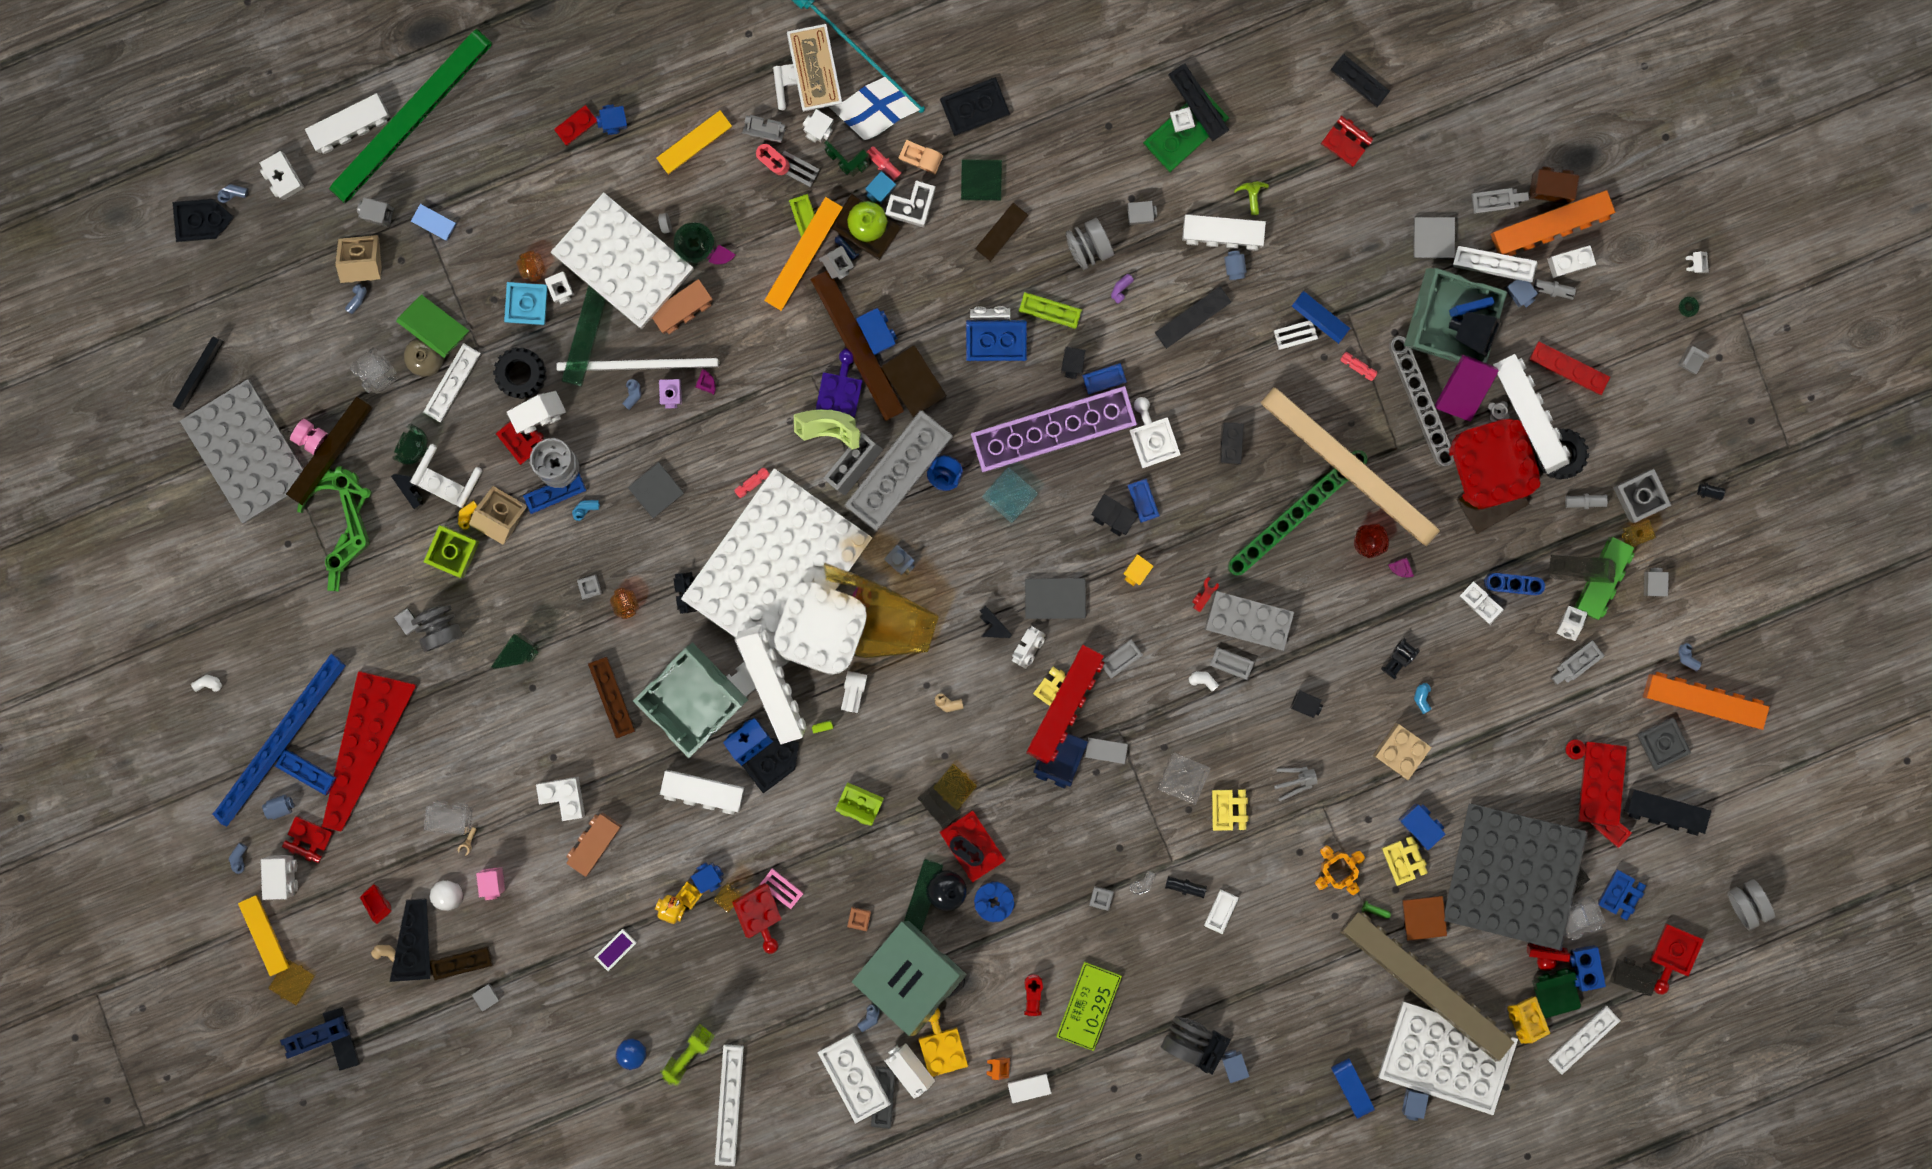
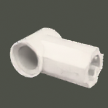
[841,671,867,713]

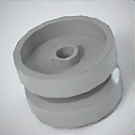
[1727,879,1775,931]

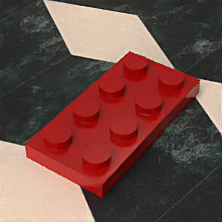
[1578,741,1627,827]

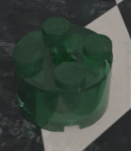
[674,223,716,265]

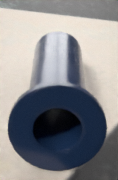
[834,236,859,262]

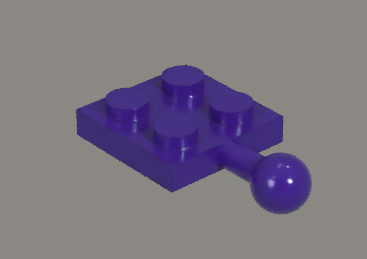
[816,349,863,418]

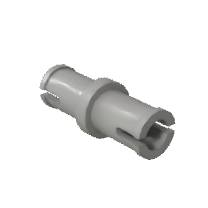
[1533,279,1576,300]
[1565,493,1607,509]

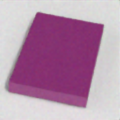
[1434,355,1499,422]

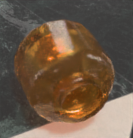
[516,250,546,282]
[610,588,639,619]

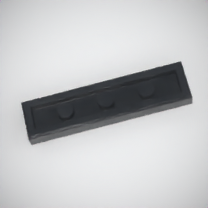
[1168,63,1229,142]
[1155,286,1231,349]
[173,336,224,410]

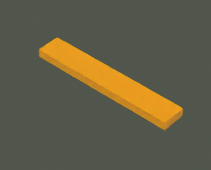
[764,197,843,311]

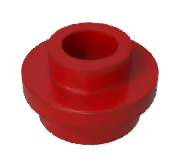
[1565,739,1586,760]

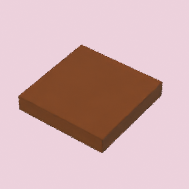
[1402,896,1447,941]

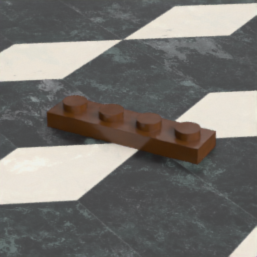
[588,657,635,739]

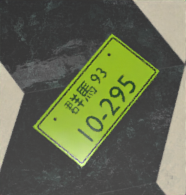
[1056,961,1122,1051]

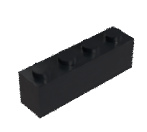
[1624,788,1711,836]

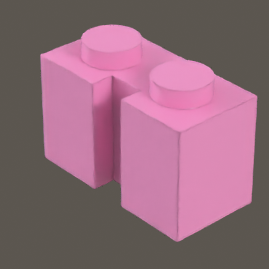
[476,867,505,900]

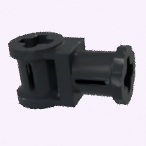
[1381,638,1420,680]

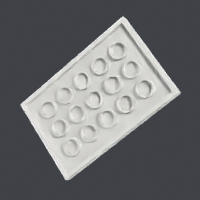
[551,192,694,330]
[1378,1001,1518,1115]

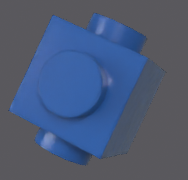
[596,104,627,135]
[691,862,724,894]

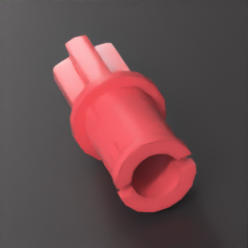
[867,147,901,181]

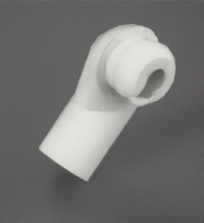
[191,675,222,692]

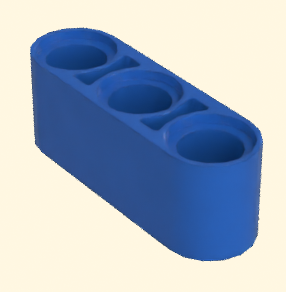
[1484,573,1545,595]
[1331,1058,1375,1119]

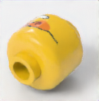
[655,895,686,924]

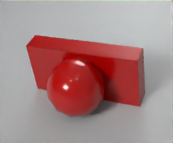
[360,884,392,924]
[1527,943,1570,972]

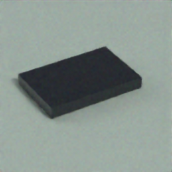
[940,77,1010,137]

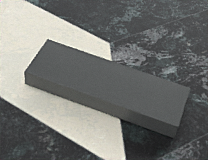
[871,1066,895,1129]

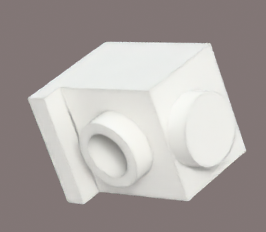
[545,272,574,304]

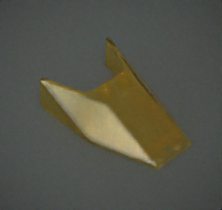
[823,562,939,658]

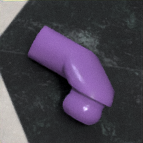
[1111,274,1134,303]

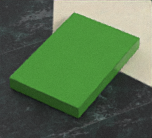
[396,294,469,358]

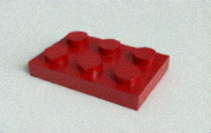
[939,810,1006,883]

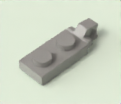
[1471,188,1529,214]
[1551,640,1604,685]

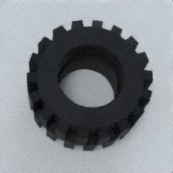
[493,347,547,399]
[1535,428,1589,479]

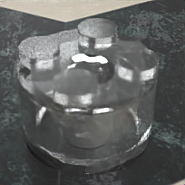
[350,347,398,394]

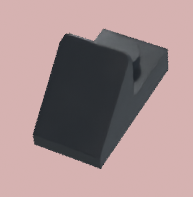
[391,474,423,510]
[979,605,1012,638]

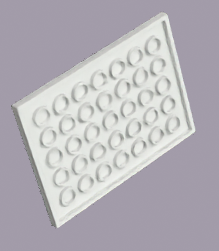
[681,469,872,666]

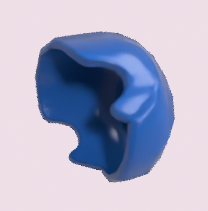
[616,1039,646,1070]

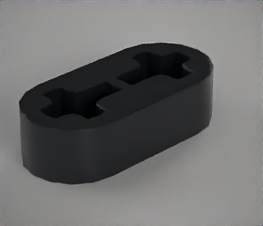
[950,836,984,866]

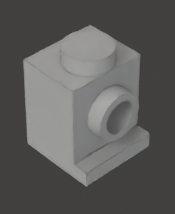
[819,246,854,279]

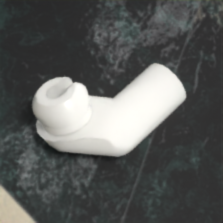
[1189,671,1219,691]

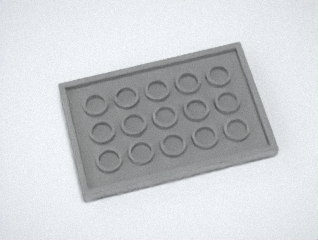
[180,379,304,524]

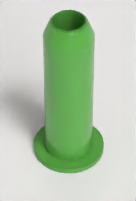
[1362,901,1391,919]

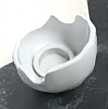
[430,880,463,911]

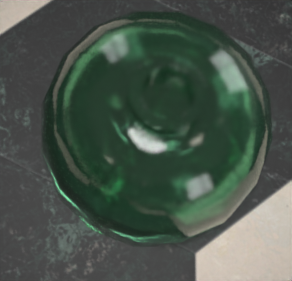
[392,423,428,465]

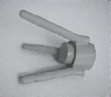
[1274,767,1317,801]

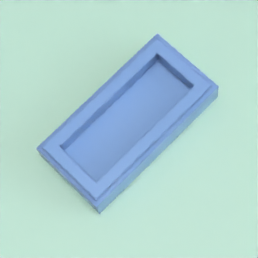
[411,204,456,241]

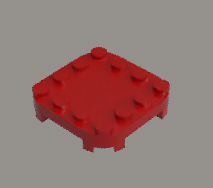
[1449,419,1540,509]

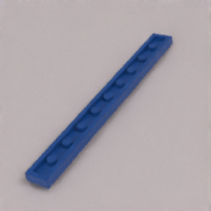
[213,654,346,827]

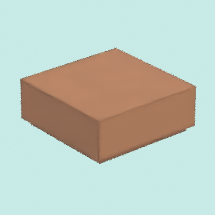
[847,907,871,931]

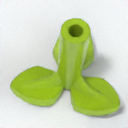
[1234,181,1269,215]

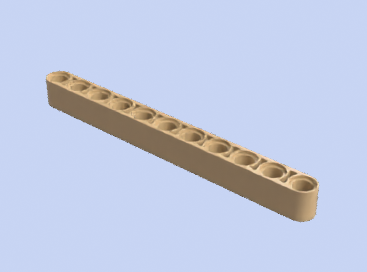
[1260,387,1440,546]

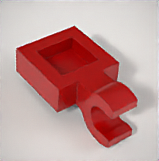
[1192,577,1219,612]

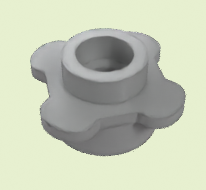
[1488,401,1510,422]

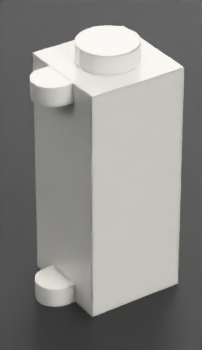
[885,1043,935,1099]

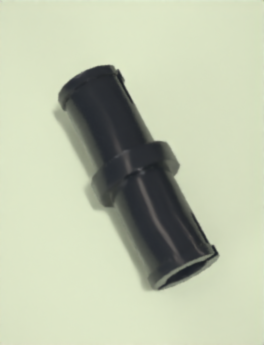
[1165,876,1207,899]

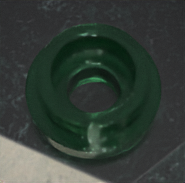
[1679,297,1699,317]

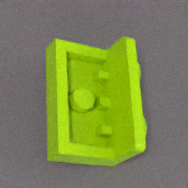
[835,782,884,826]

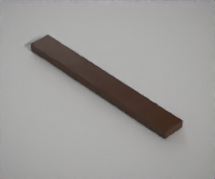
[810,271,904,421]

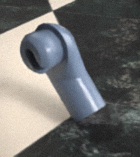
[1678,643,1702,671]

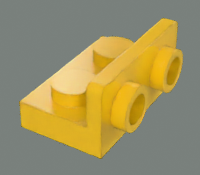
[1507,996,1551,1044]

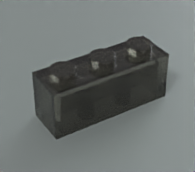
[1548,555,1616,583]

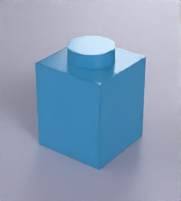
[865,171,897,204]

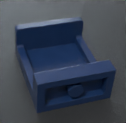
[1033,733,1088,788]

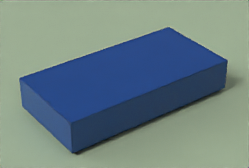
[1449,297,1494,318]
[1082,363,1127,395]
[1127,479,1160,523]

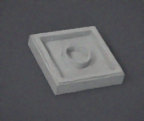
[1414,217,1455,258]

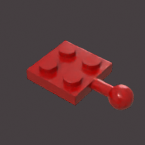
[732,883,782,954]
[1650,924,1704,995]

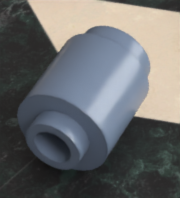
[1224,250,1247,280]
[262,794,294,820]

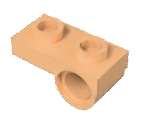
[899,140,943,175]

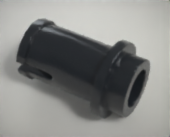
[1697,482,1725,501]

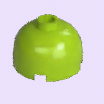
[847,201,888,242]

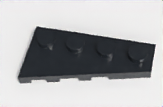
[389,898,430,982]

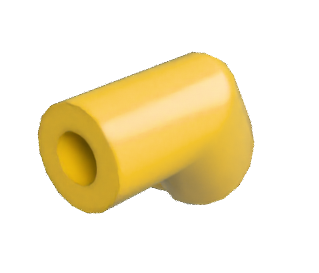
[458,501,478,530]

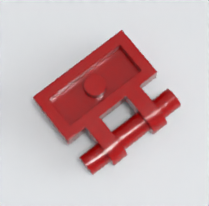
[1321,116,1373,167]
[495,422,544,465]
[282,816,333,863]

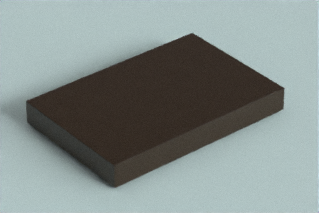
[831,194,902,261]
[881,345,947,417]
[1456,497,1529,534]

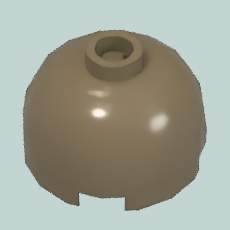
[404,338,445,377]

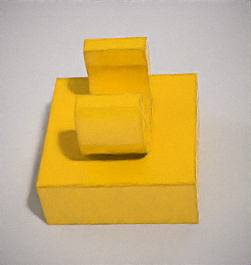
[676,881,703,909]

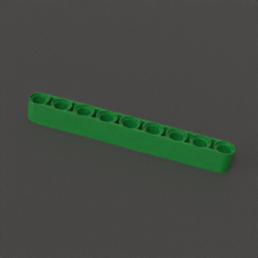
[1228,450,1367,575]

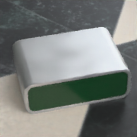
[394,608,421,636]

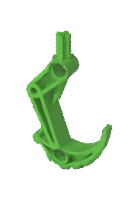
[297,466,372,592]

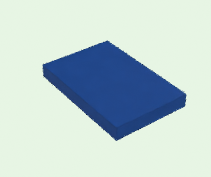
[966,320,1027,361]

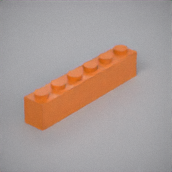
[1490,190,1615,256]
[1643,672,1769,730]

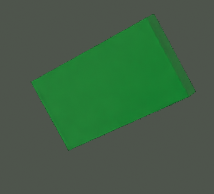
[1143,88,1229,173]

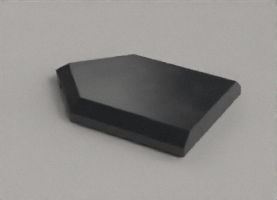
[172,199,234,242]
[742,738,799,794]

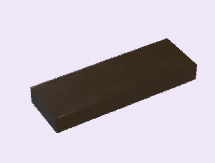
[975,203,1029,262]
[430,946,493,981]

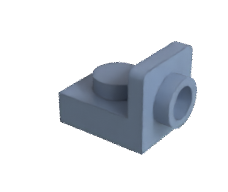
[884,544,915,575]

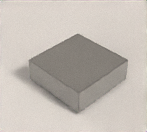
[577,575,602,600]
[1089,886,1114,911]
[472,983,500,1012]

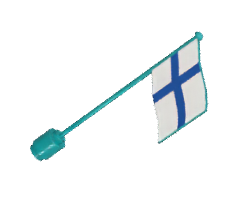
[792,0,925,140]

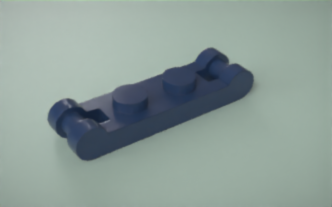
[279,1016,350,1059]

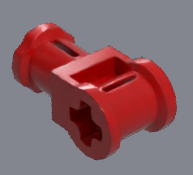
[1024,974,1043,1016]

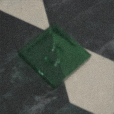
[961,160,1002,201]

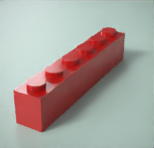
[1026,645,1105,764]

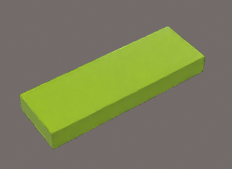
[1019,292,1082,329]

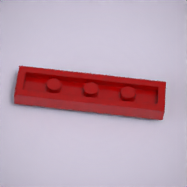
[1528,341,1610,395]

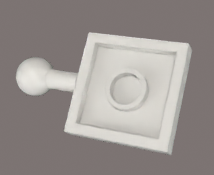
[1129,397,1180,468]

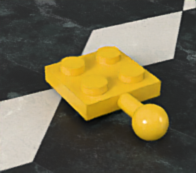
[919,1008,968,1077]

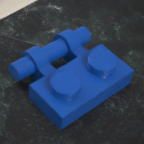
[1597,869,1646,920]

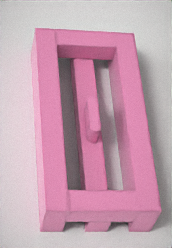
[760,868,803,909]

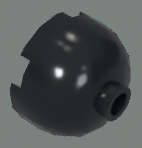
[926,870,967,911]

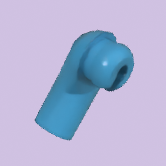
[572,500,600,521]
[1414,683,1431,714]

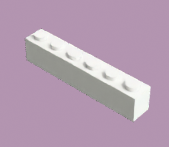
[1493,354,1571,474]
[735,625,806,744]

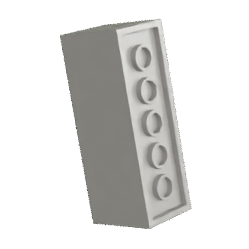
[845,411,953,531]

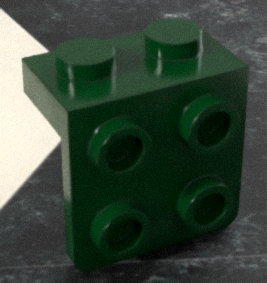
[824,140,871,177]
[1532,968,1581,1018]

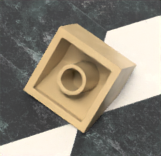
[335,235,382,283]
[469,486,527,545]

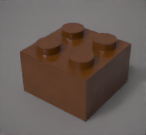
[1529,167,1579,204]

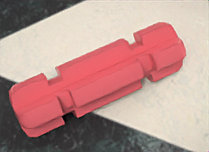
[1340,352,1377,381]
[734,468,770,498]

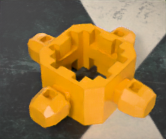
[1315,845,1365,895]

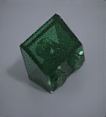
[491,633,539,669]

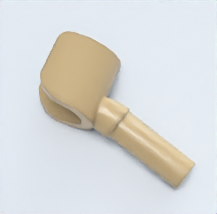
[458,827,477,856]

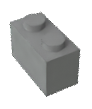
[357,197,394,227]

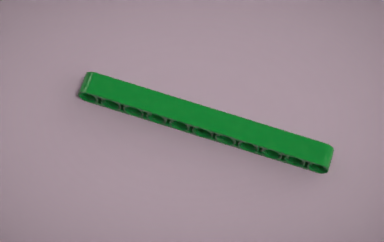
[329,29,492,203]

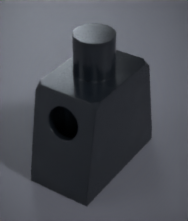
[1449,312,1501,357]

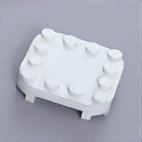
[774,582,866,675]

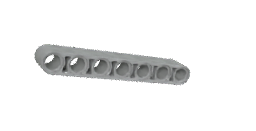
[1388,336,1454,467]

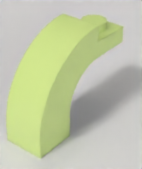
[794,410,861,450]

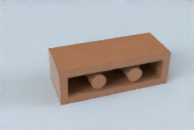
[652,279,714,335]
[566,812,622,877]

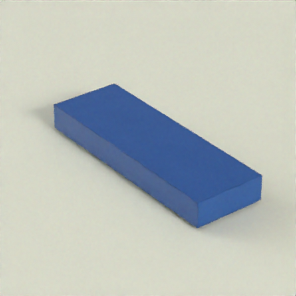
[1292,291,1350,344]
[523,473,587,514]
[275,749,337,795]

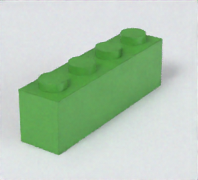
[1574,537,1635,620]

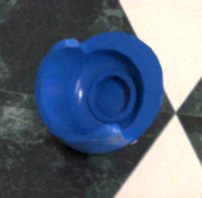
[927,455,963,491]

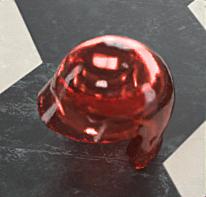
[1354,524,1389,559]

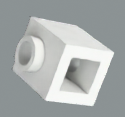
[803,109,834,143]
[1556,605,1587,641]

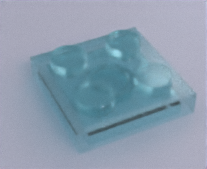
[982,467,1038,523]

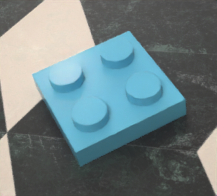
[504,282,548,325]

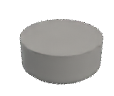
[658,213,672,234]

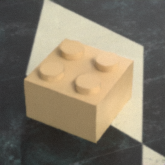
[1373,723,1432,780]

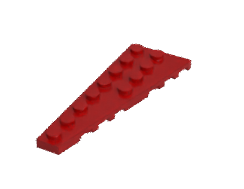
[322,671,417,832]

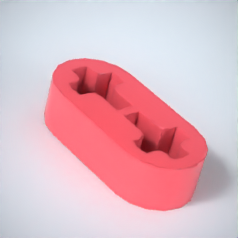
[756,144,790,175]

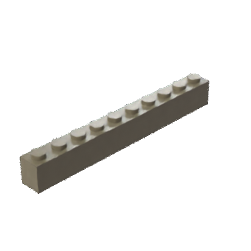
[1340,912,1515,1062]

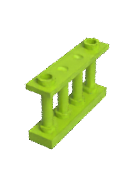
[661,1024,715,1086]

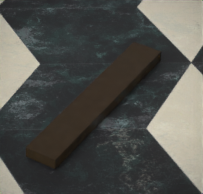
[286,396,373,505]

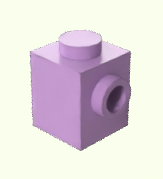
[659,379,682,409]

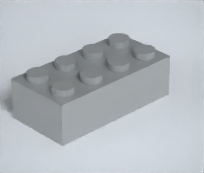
[1204,591,1294,651]

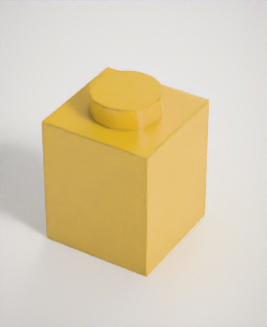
[1123,554,1153,586]

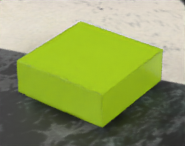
[812,720,834,734]

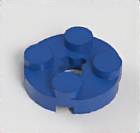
[974,881,1014,922]

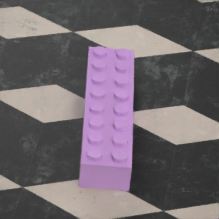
[971,386,1137,473]

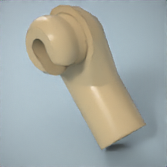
[935,693,964,712]
[371,945,396,962]

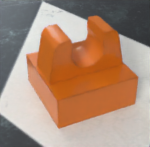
[987,1057,1010,1080]

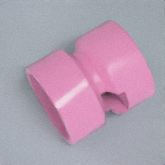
[290,418,328,455]

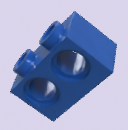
[1569,945,1606,992]

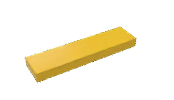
[656,110,732,175]
[238,895,290,976]

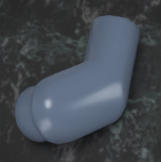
[217,184,248,203]
[345,284,367,314]
[622,379,641,410]
[229,842,247,874]
[857,1004,880,1032]

